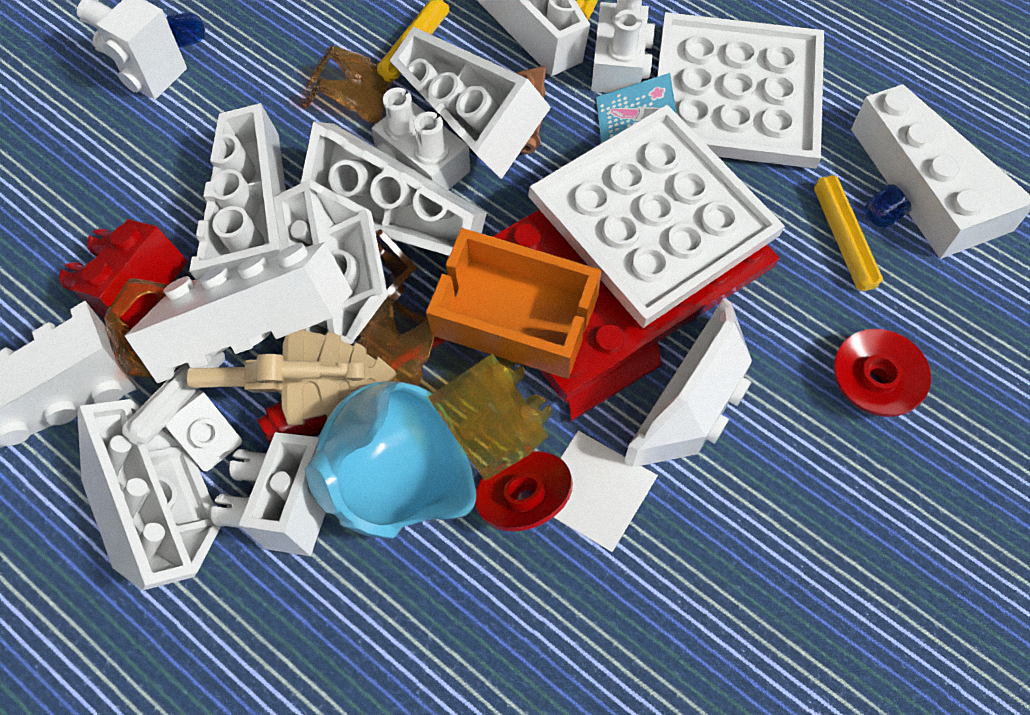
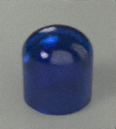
[166,12,206,48]
[865,184,912,228]

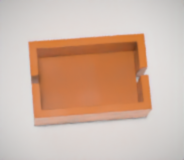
[426,227,601,379]

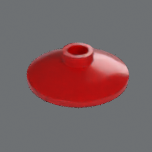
[833,329,931,417]
[475,451,573,532]

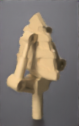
[187,328,397,425]

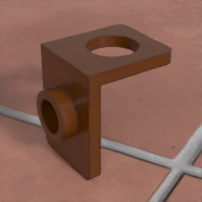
[375,229,417,306]

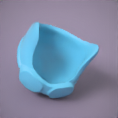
[305,381,476,539]

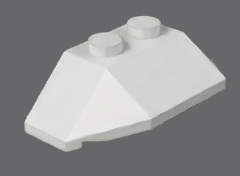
[273,179,388,345]
[624,298,752,467]
[77,399,221,591]

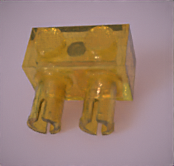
[428,353,551,481]

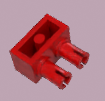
[59,219,188,330]

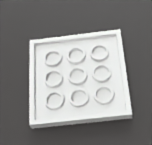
[657,12,824,169]
[528,105,785,328]

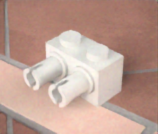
[77,0,187,100]
[591,0,655,93]
[371,87,470,190]
[211,432,326,556]

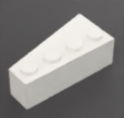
[477,0,590,77]
[390,27,551,179]
[851,84,1030,259]
[189,103,286,279]
[301,122,487,256]
[125,242,353,383]
[0,301,137,448]

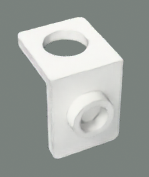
[165,389,242,471]

